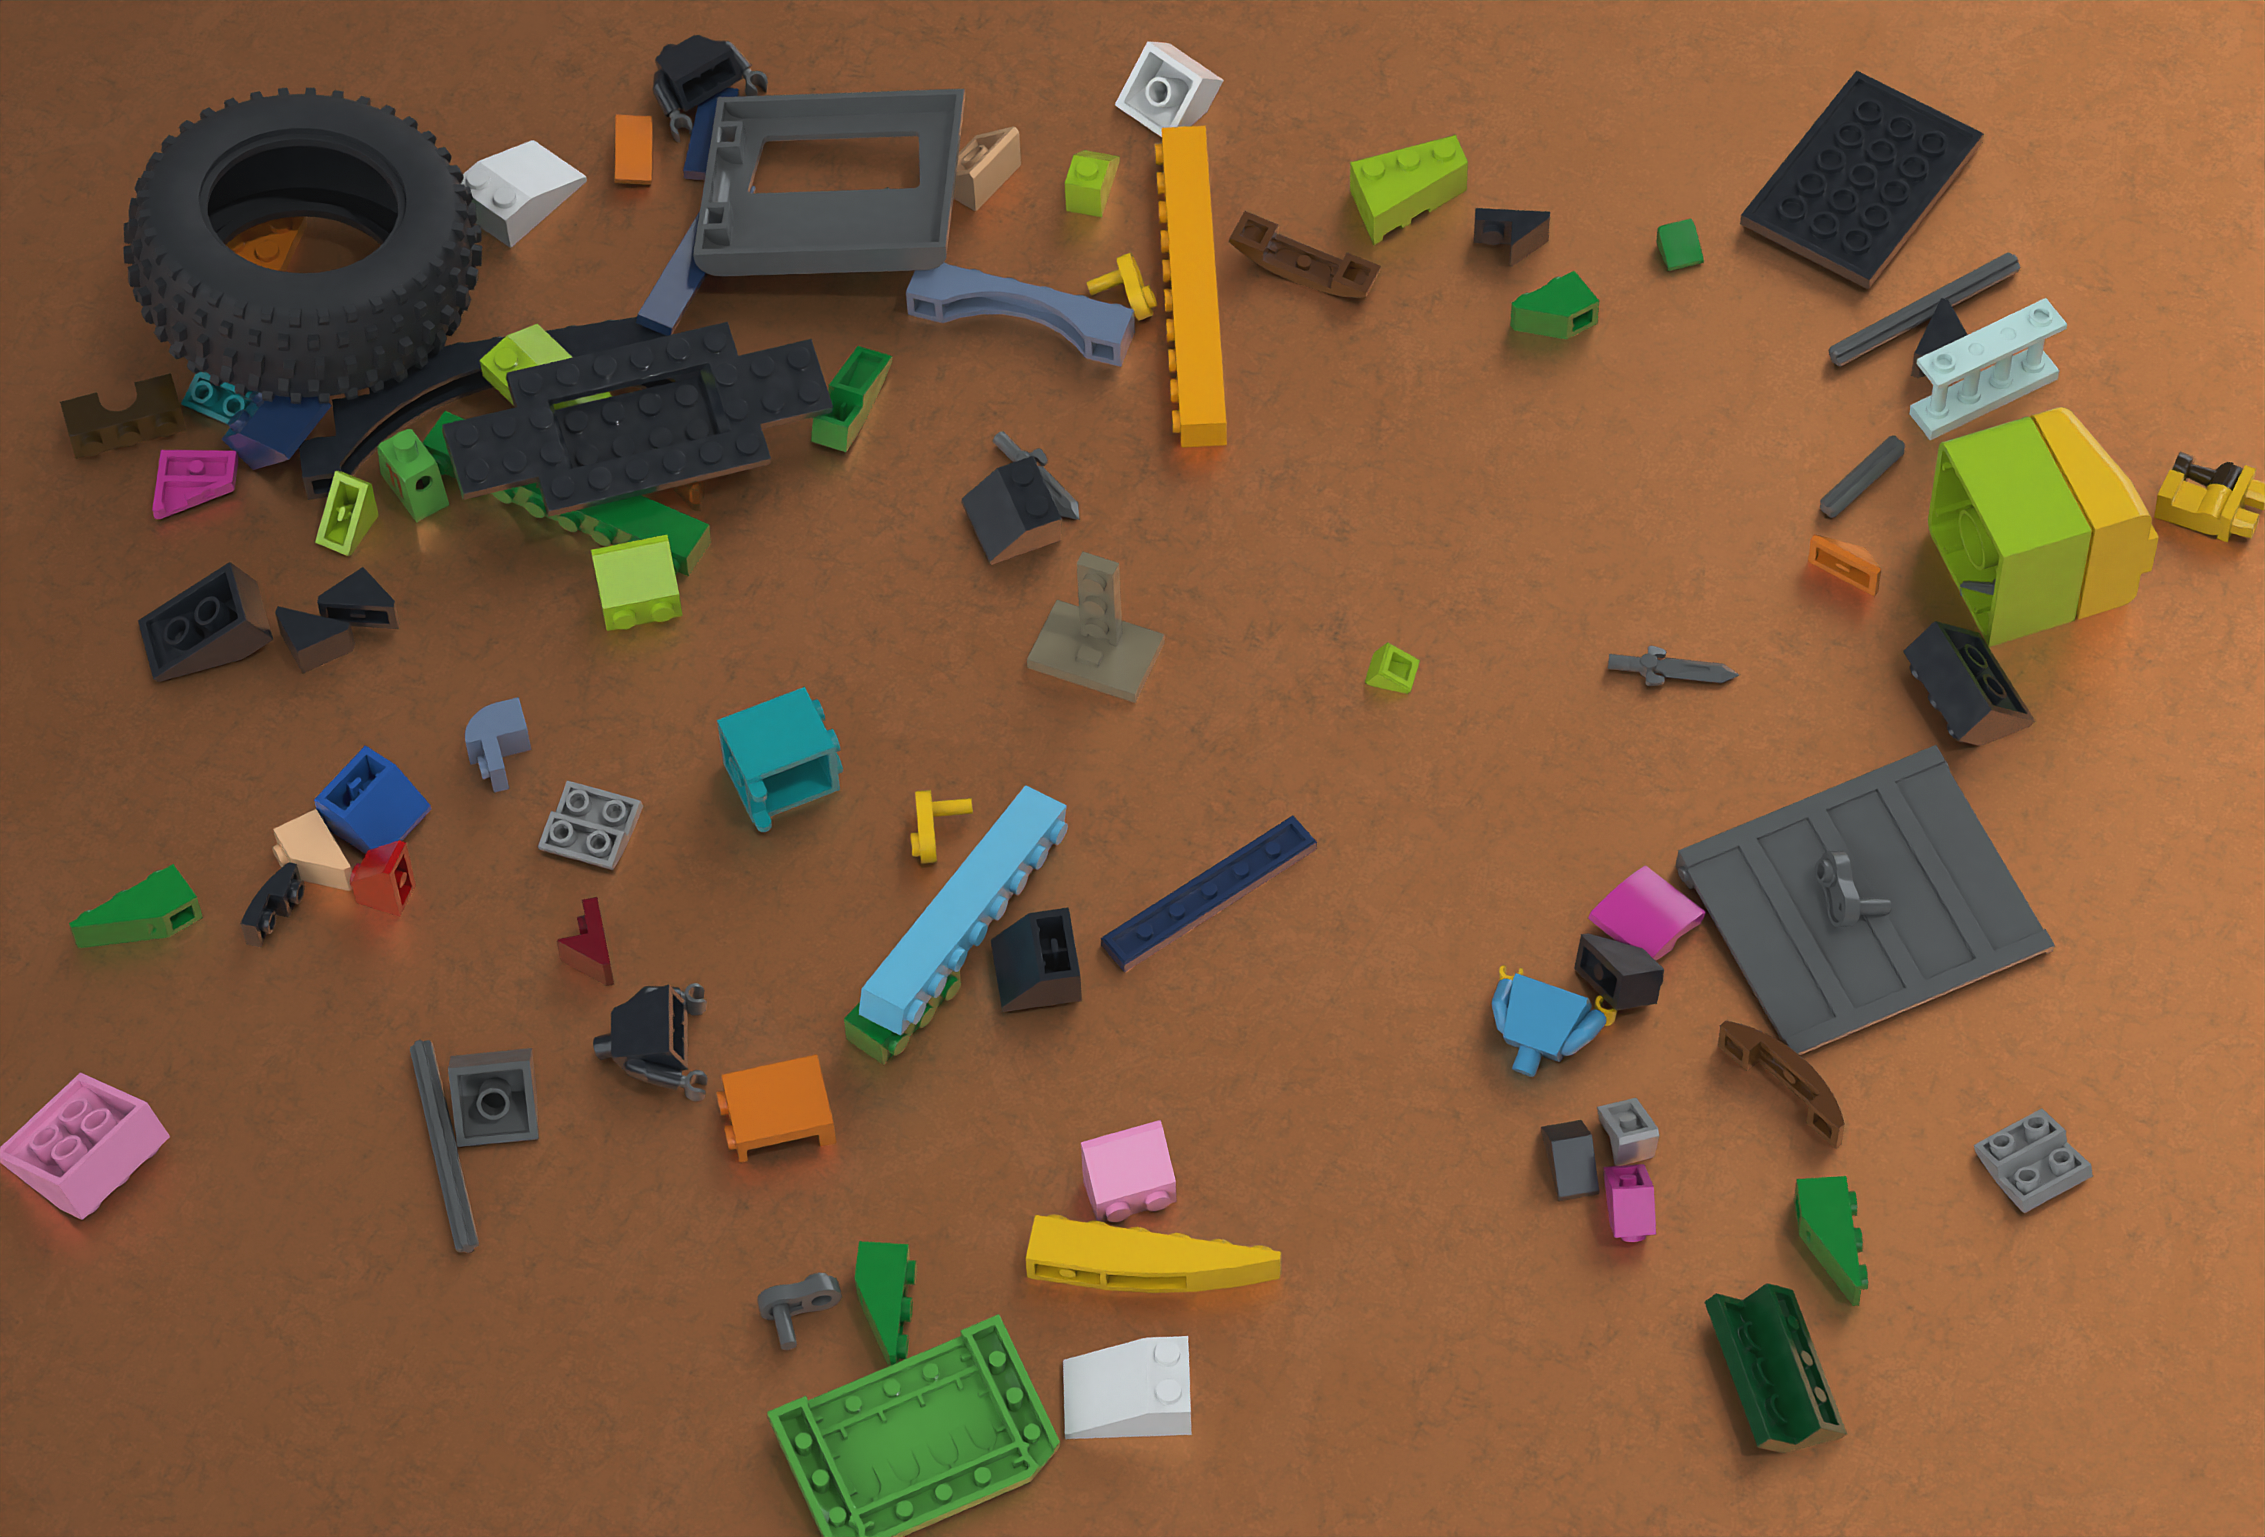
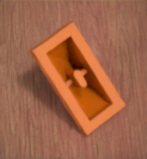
[1808,534,1882,597]

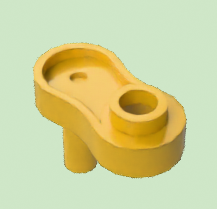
[1086,252,1157,321]
[911,790,973,864]

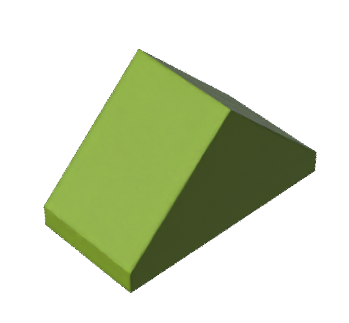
[315,470,379,556]

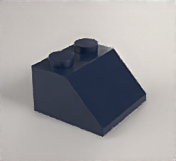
[222,391,332,470]

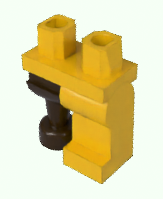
[2154,452,2265,543]

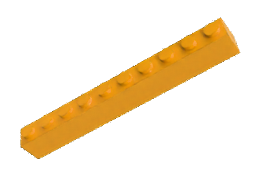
[1155,125,1227,448]

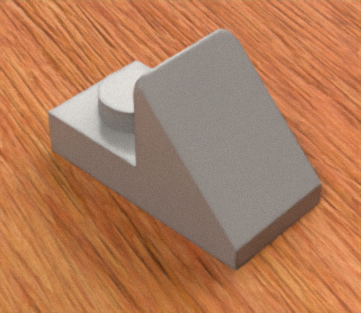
[1597,1098,1659,1166]

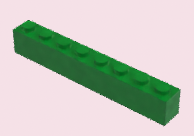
[422,411,711,576]

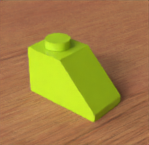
[1065,150,1120,217]

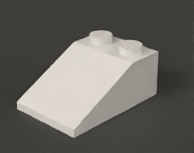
[461,140,587,248]
[1063,1336,1192,1439]

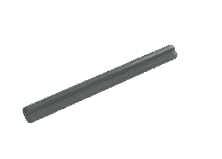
[1828,253,2020,366]
[410,1039,479,1253]

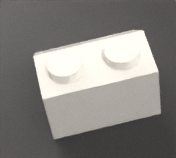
[1115,41,1224,137]

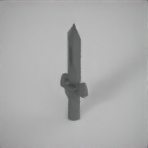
[993,431,1080,520]
[1608,646,1739,686]

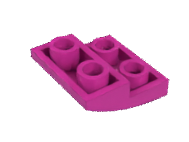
[1588,865,1706,961]

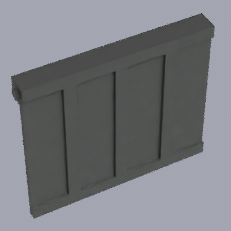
[1675,745,2055,1055]

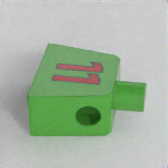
[377,429,449,523]

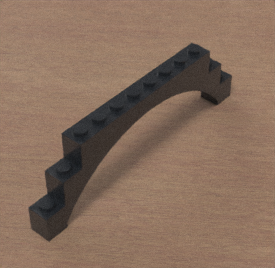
[299,317,700,500]

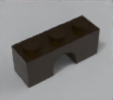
[60,373,187,459]

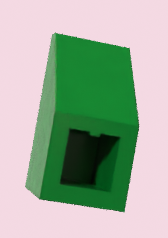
[1510,271,1599,340]

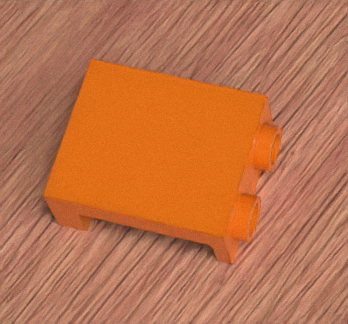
[716,1054,836,1163]

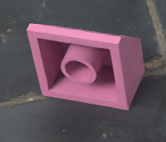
[1081,1120,1177,1222]

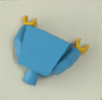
[1491,965,1618,1077]

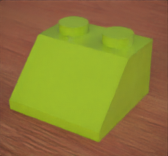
[591,535,683,631]

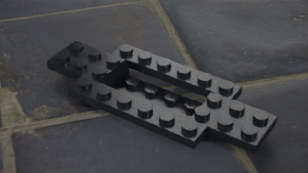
[442,322,833,517]

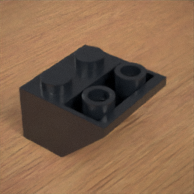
[991,907,1082,1012]

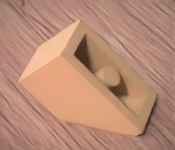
[272,809,353,891]

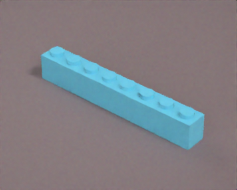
[859,785,1068,1036]

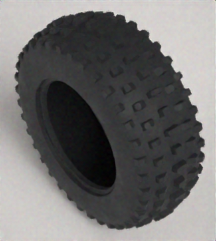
[123,88,482,404]

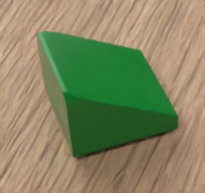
[1656,219,1704,272]

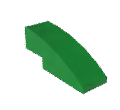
[811,346,893,452]

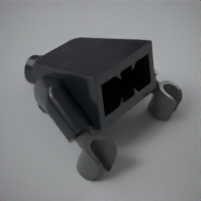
[653,35,768,142]
[593,983,708,1101]

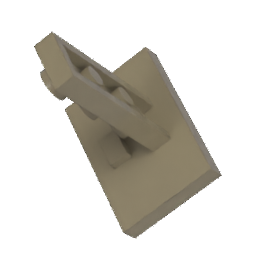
[1027,552,1165,703]

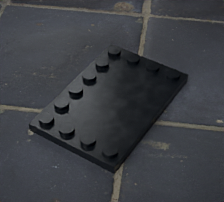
[1740,70,1984,289]

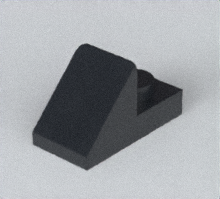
[1474,208,1550,267]

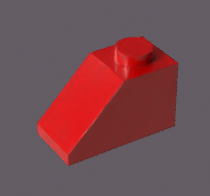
[350,840,416,917]

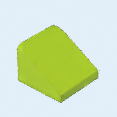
[1365,642,1420,694]

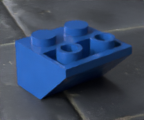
[314,746,432,854]

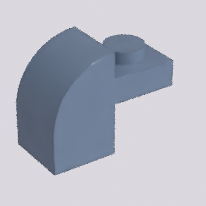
[465,697,531,793]

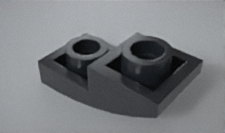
[240,862,305,947]

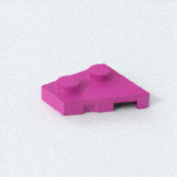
[152,450,239,519]

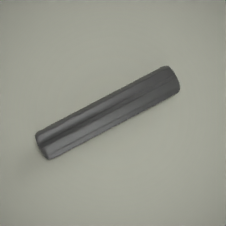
[1820,435,1905,518]

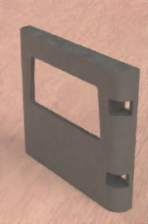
[693,89,966,276]

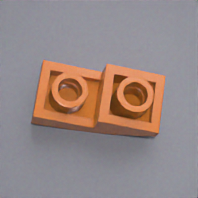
[614,115,652,185]

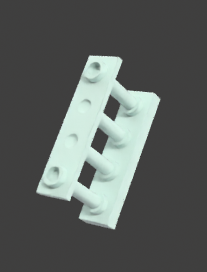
[1909,298,2067,440]

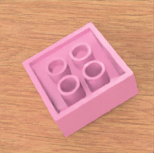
[0,1072,170,1220]

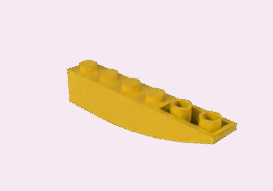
[1026,1214,1281,1293]

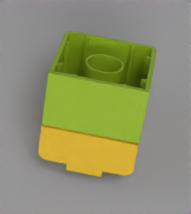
[1928,407,2159,647]

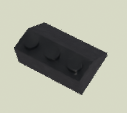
[1903,621,2036,746]

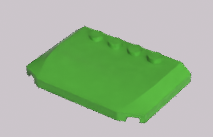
[767,1314,1060,1537]

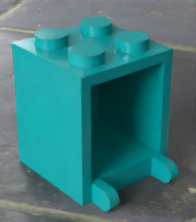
[717,687,843,832]

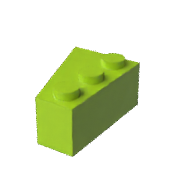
[1350,135,1468,245]

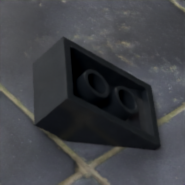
[138,562,274,682]

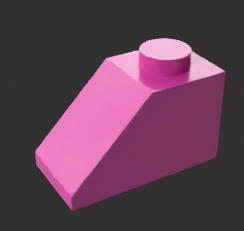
[1603,1164,1656,1242]

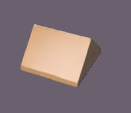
[954,126,1021,211]

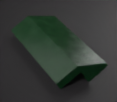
[1705,1283,1847,1453]

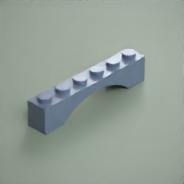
[906,262,1135,367]

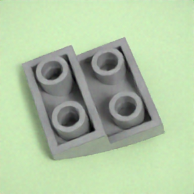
[538,780,643,870]
[1974,1108,2093,1213]

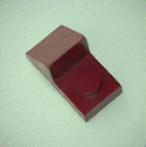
[557,897,614,986]

